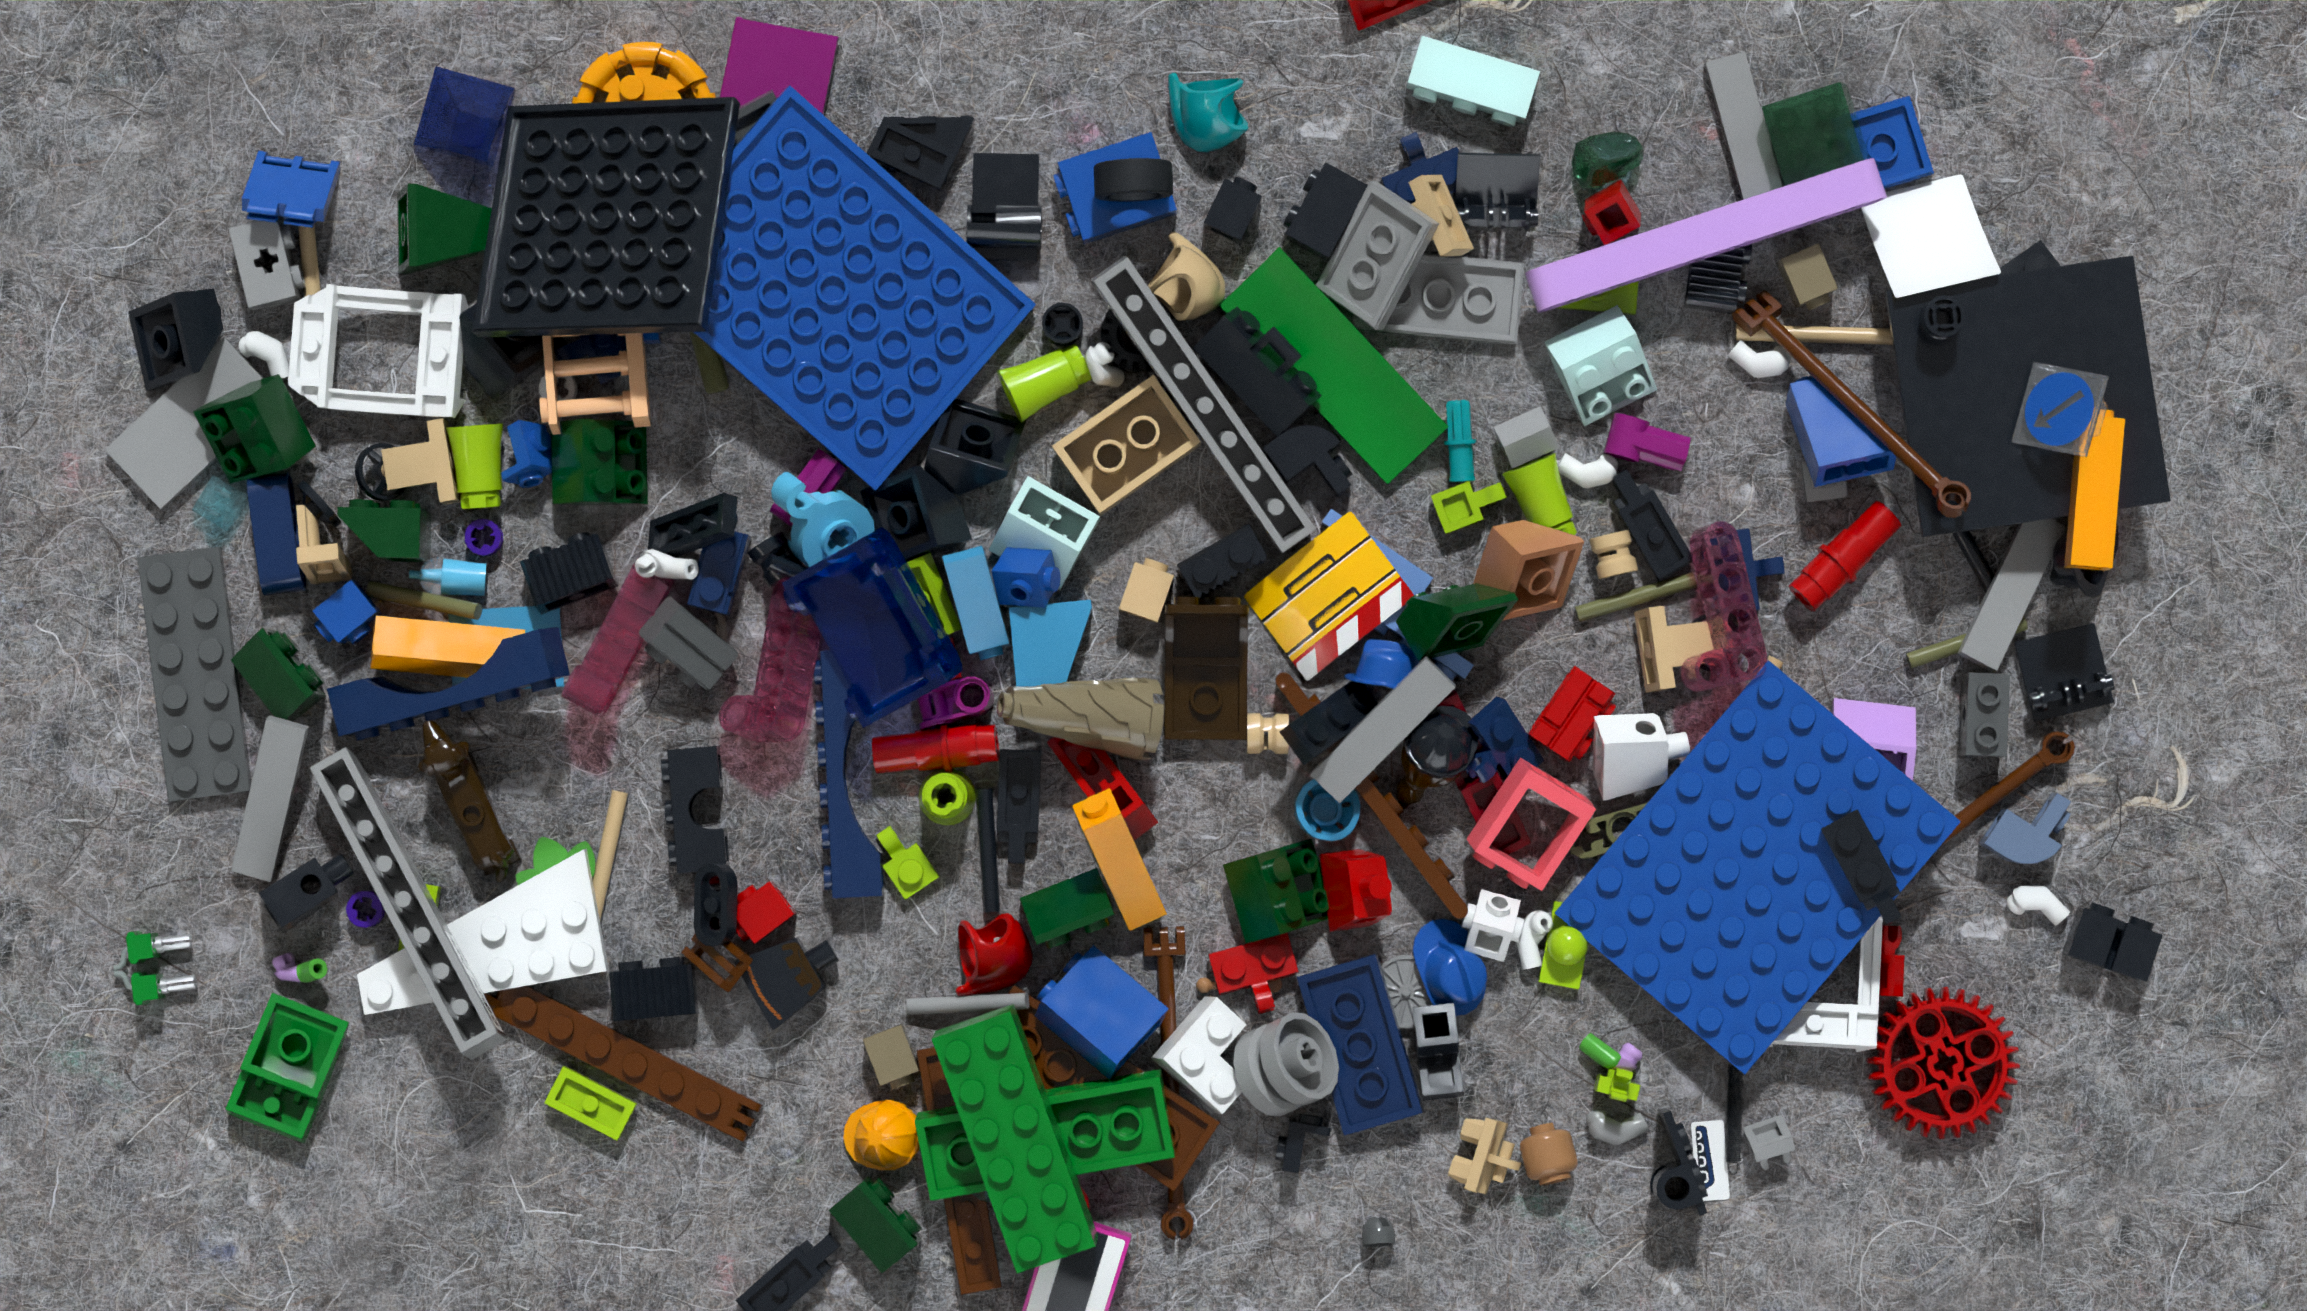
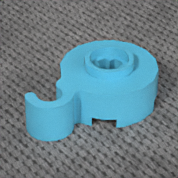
[771,472,875,577]

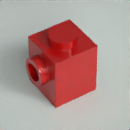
[1582,179,1641,245]
[736,881,797,944]

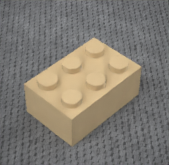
[1052,375,1201,516]

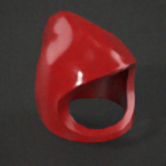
[956,913,1033,996]

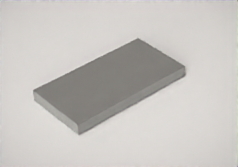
[1353,253,1524,345]
[105,337,263,510]

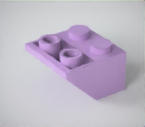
[1831,698,1917,781]

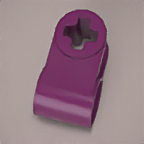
[911,676,994,730]

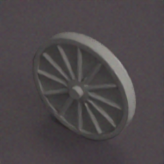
[1381,954,1432,1029]

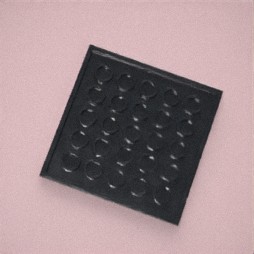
[472,97,740,337]
[1885,256,2171,538]

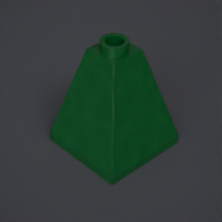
[397,183,492,275]

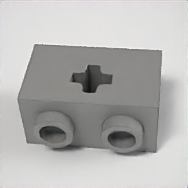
[228,218,306,311]

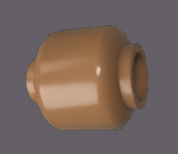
[1520,1123,1578,1186]

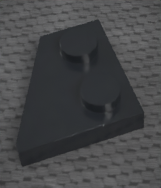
[867,115,975,191]

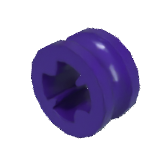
[465,519,503,556]
[346,891,385,928]

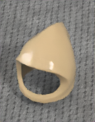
[1148,231,1225,321]

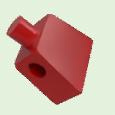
[1320,849,1392,932]

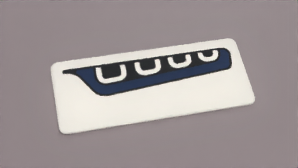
[1691,1120,1730,1201]

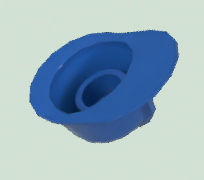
[1344,639,1419,689]
[1412,919,1487,1016]

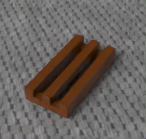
[681,934,753,993]

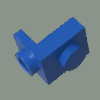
[501,420,552,488]

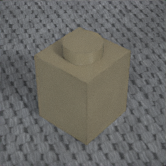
[1776,243,1838,311]
[862,1024,920,1090]

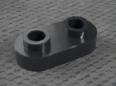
[694,863,738,946]

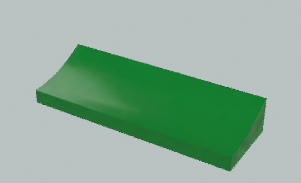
[1219,247,1449,485]
[915,1069,1175,1201]

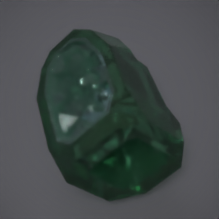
[1571,131,1644,189]

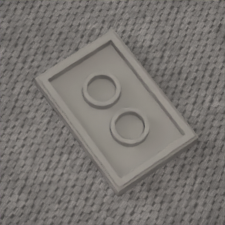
[1316,181,1439,330]

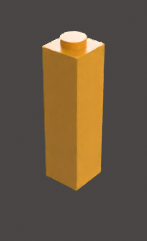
[2064,409,2125,571]
[370,615,525,678]
[1072,788,1167,931]

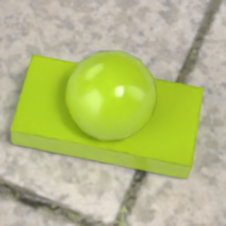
[1538,901,1588,990]

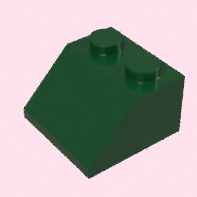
[1395,583,1519,661]

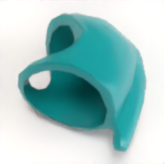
[1168,73,1249,152]

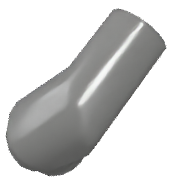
[1586,1109,1649,1145]

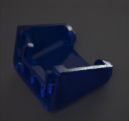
[782,528,963,728]

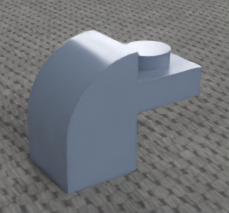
[1979,793,2071,864]

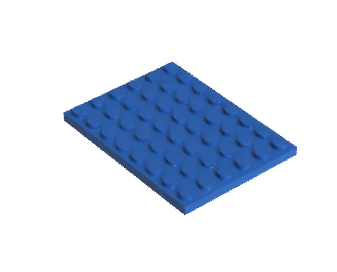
[693,85,1036,491]
[1555,660,1961,1075]

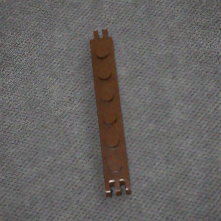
[1276,672,1468,919]
[484,985,763,1142]

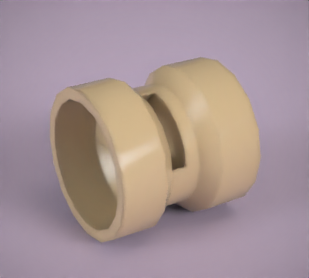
[1589,530,1638,579]
[1247,713,1289,754]

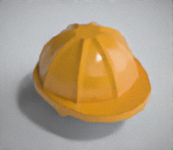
[843,1099,920,1170]

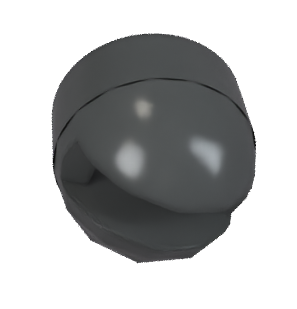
[1362,1217,1396,1247]

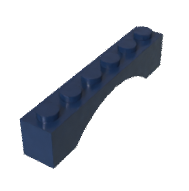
[327,627,570,741]
[813,648,884,899]

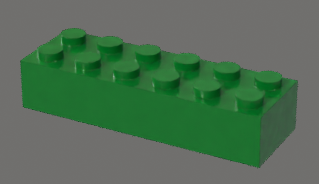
[932,1004,1098,1273]

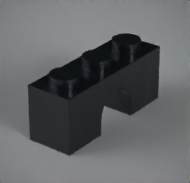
[661,746,730,874]

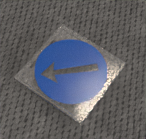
[2012,362,2109,457]

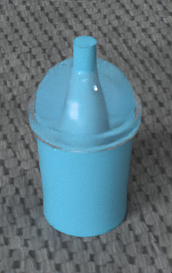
[409,556,487,596]

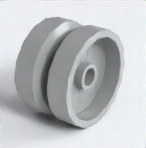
[1233,1012,1339,1116]

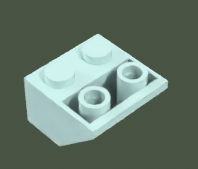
[1544,305,1657,427]
[989,476,1100,590]

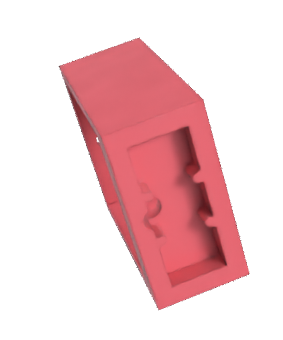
[1466,757,1596,891]

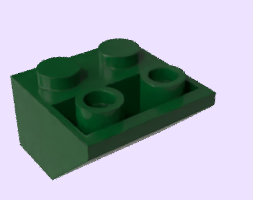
[193,374,316,484]
[551,419,648,506]
[337,499,431,563]
[231,628,326,722]
[1223,838,1329,944]
[1020,868,1115,949]
[829,1176,922,1273]

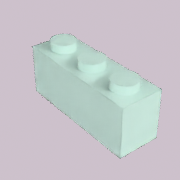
[1406,36,1540,127]

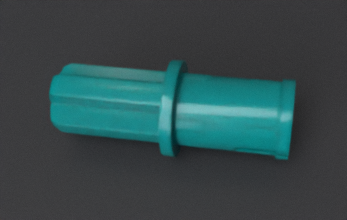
[1444,400,1477,482]

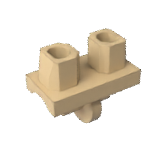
[1448,1118,1521,1194]

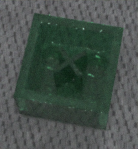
[1762,81,1869,186]

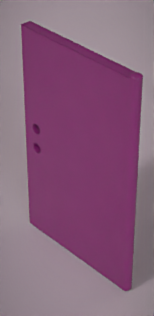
[720,17,839,115]

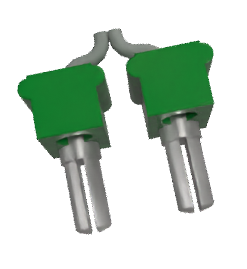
[113,931,197,1005]

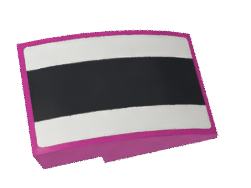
[1022,1222,1132,1311]

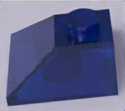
[413,66,515,167]

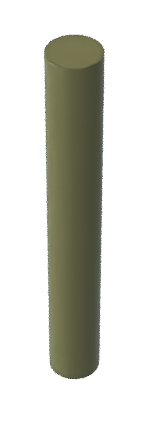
[1574,572,1697,622]
[366,581,482,620]
[1906,616,2028,669]

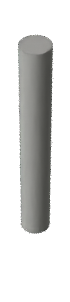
[906,993,1029,1015]

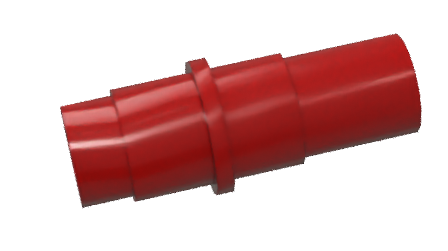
[1788,500,1902,612]
[872,724,1000,774]

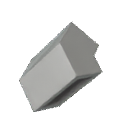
[1494,407,1559,469]

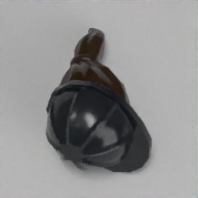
[1396,706,1478,809]

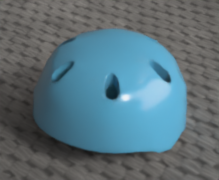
[1294,779,1360,841]

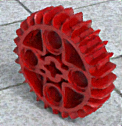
[1866,987,2020,1139]

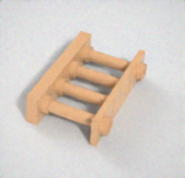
[539,333,651,435]

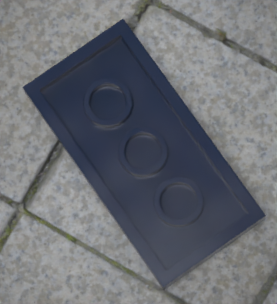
[1297,953,1424,1136]

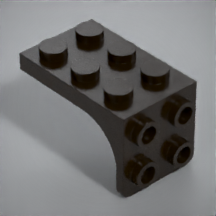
[1165,597,1249,740]

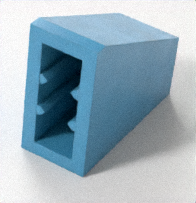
[942,546,1010,661]
[1009,599,1092,686]

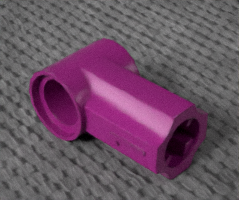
[1603,413,1691,472]
[769,448,848,528]

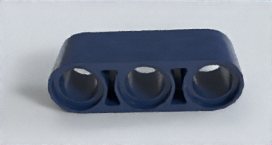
[247,473,306,596]

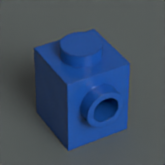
[991,547,1061,608]
[313,580,382,645]

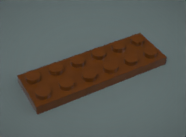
[1008,985,1221,1192]

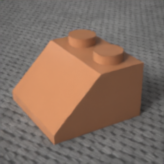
[1473,520,1584,621]

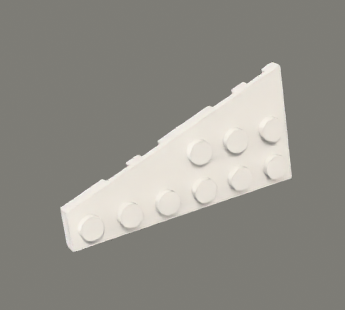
[357,848,609,1015]

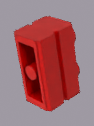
[1527,666,1616,762]

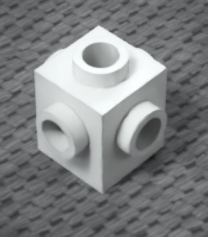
[1462,889,1524,962]

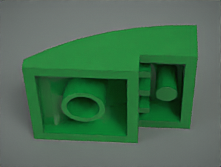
[225,993,349,1144]

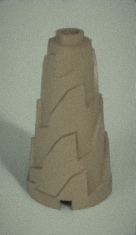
[997,677,1164,761]

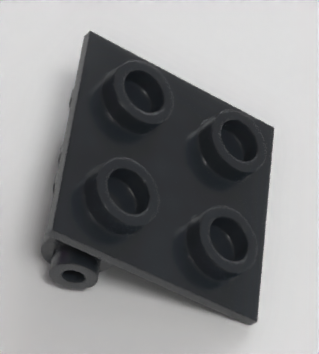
[1455,153,1540,230]
[2014,623,2115,722]

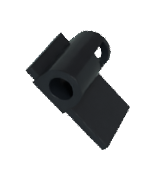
[967,153,1042,261]
[1650,1108,1708,1216]

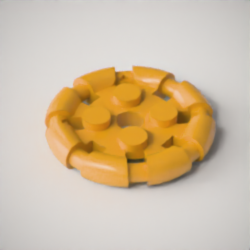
[571,41,716,104]

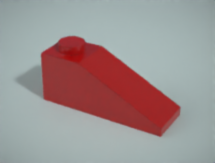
[1046,737,1158,841]

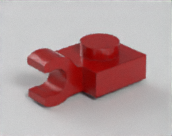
[1879,925,1905,997]

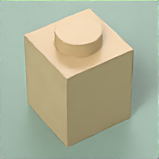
[1119,558,1174,624]

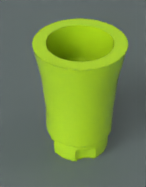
[997,344,1092,423]
[446,423,503,509]
[1502,453,1577,535]
[919,769,976,825]

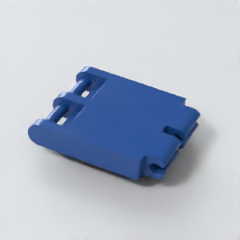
[242,151,340,228]

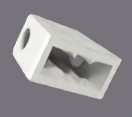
[1593,713,1690,801]

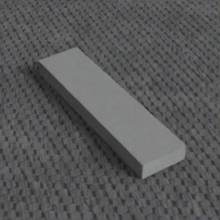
[1704,52,1782,200]
[1957,519,2066,673]
[1310,656,1456,803]
[231,715,309,882]

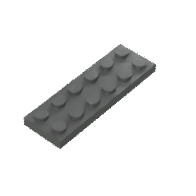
[137,547,251,802]

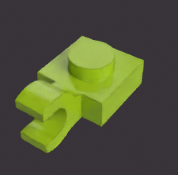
[1431,481,1506,534]
[876,826,939,900]
[1593,1068,1640,1102]

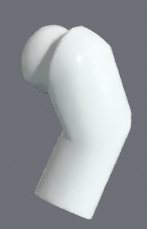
[238,331,289,381]
[1727,340,1791,378]
[1085,342,1124,387]
[1558,453,1618,488]
[635,549,699,579]
[2007,885,2070,926]
[1516,910,1553,970]

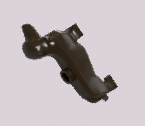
[418,720,522,883]

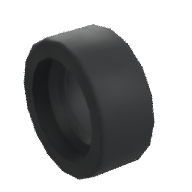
[1093,158,1173,202]

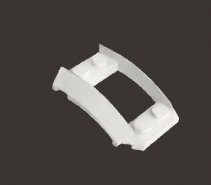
[288,284,469,418]
[1769,915,1883,1052]

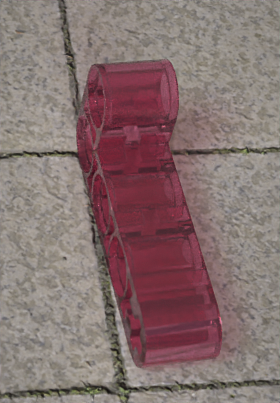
[1681,521,1768,692]
[561,556,675,717]
[719,577,826,742]

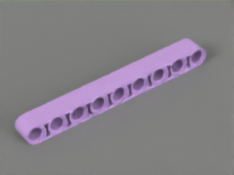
[1525,158,1887,313]

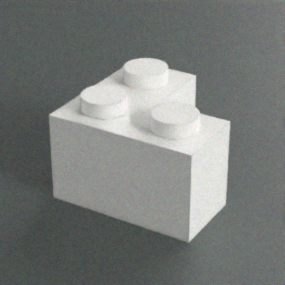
[1151,996,1246,1114]

